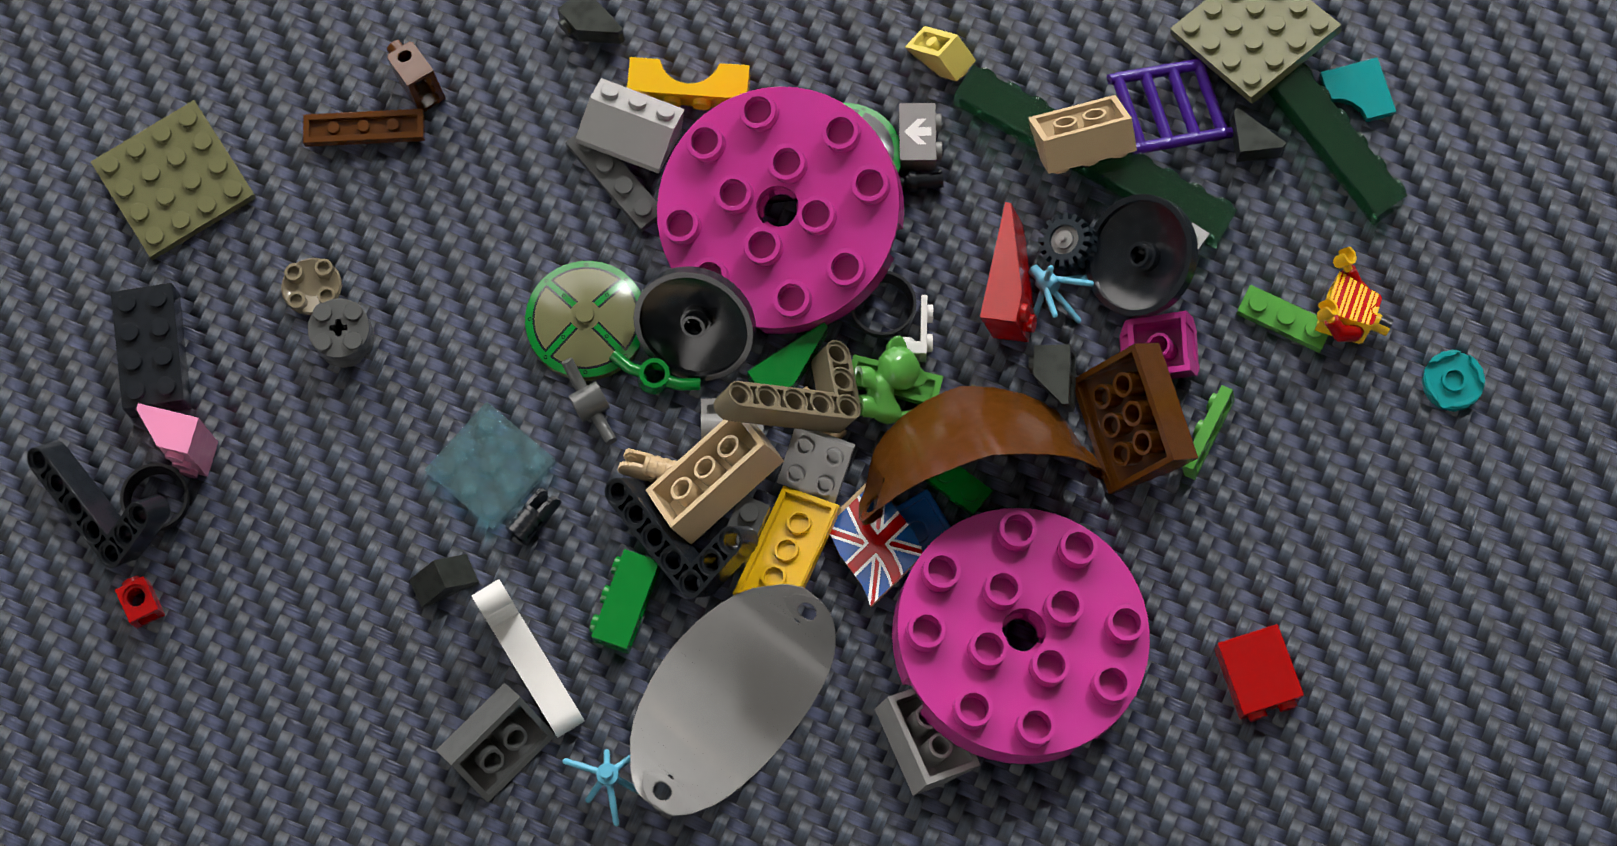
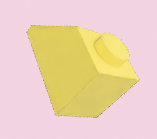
[905,26,976,81]

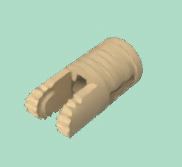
[617,448,677,483]

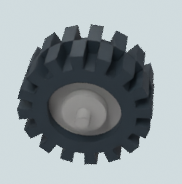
[1038,213,1098,272]

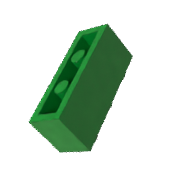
[589,549,661,654]

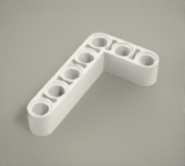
[471,579,585,738]

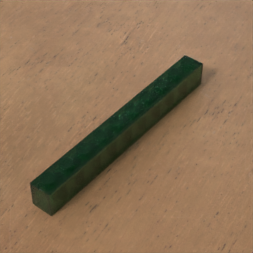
[954,65,1237,249]

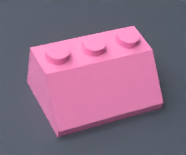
[136,403,218,478]

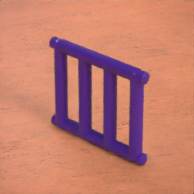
[1106,59,1234,154]

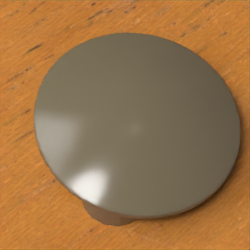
[281,258,342,315]

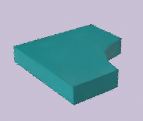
[1319,57,1396,122]

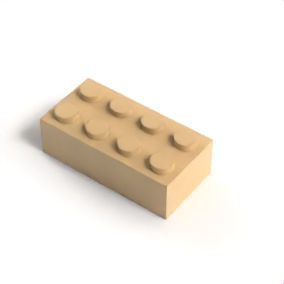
[645,420,784,544]

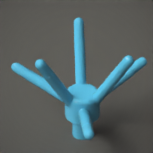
[1028,265,1094,323]
[562,749,638,826]

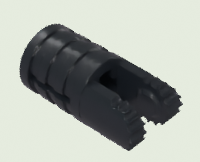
[505,487,562,545]

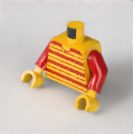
[1315,247,1393,344]

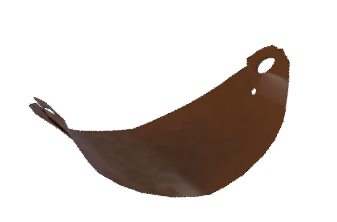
[859,386,1109,525]

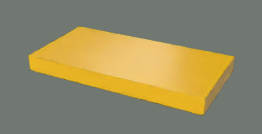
[733,485,841,596]

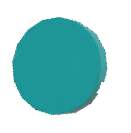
[1422,350,1485,412]

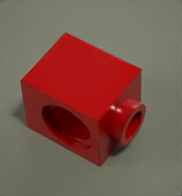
[115,576,165,629]

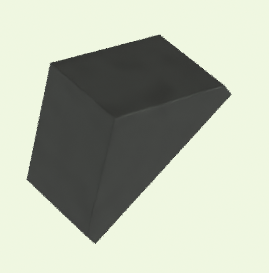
[1230,108,1286,162]
[409,554,479,609]

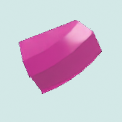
[1119,311,1200,379]

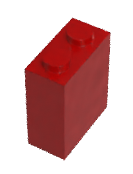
[1214,624,1304,722]

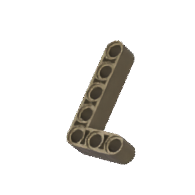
[714,340,861,433]

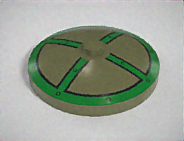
[525,261,642,381]

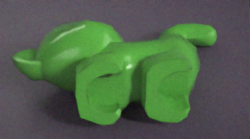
[855,336,928,425]

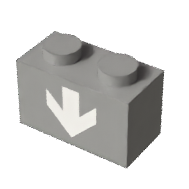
[899,103,942,171]

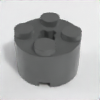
[308,298,375,368]

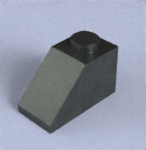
[557,0,625,44]
[1029,344,1077,412]

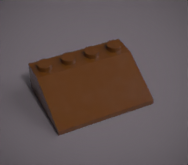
[1075,343,1198,494]

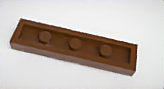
[303,109,425,147]

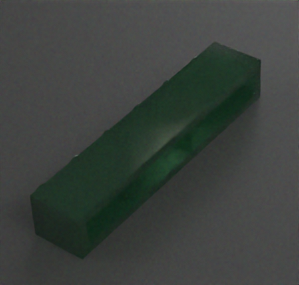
[1267,63,1408,225]

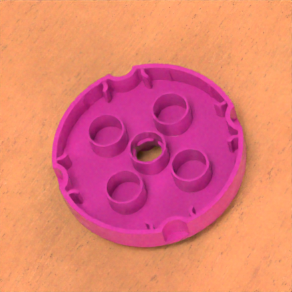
[657,86,904,334]
[892,508,1150,764]

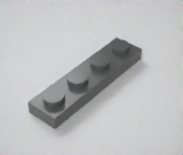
[565,132,657,233]

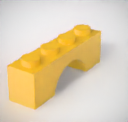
[627,57,751,110]

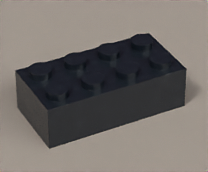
[111,283,192,418]

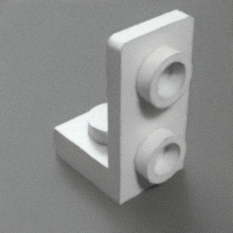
[903,295,933,362]

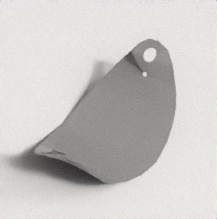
[630,584,836,816]

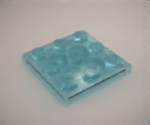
[425,402,557,531]

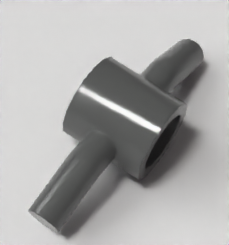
[561,357,617,445]

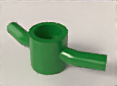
[609,350,700,395]

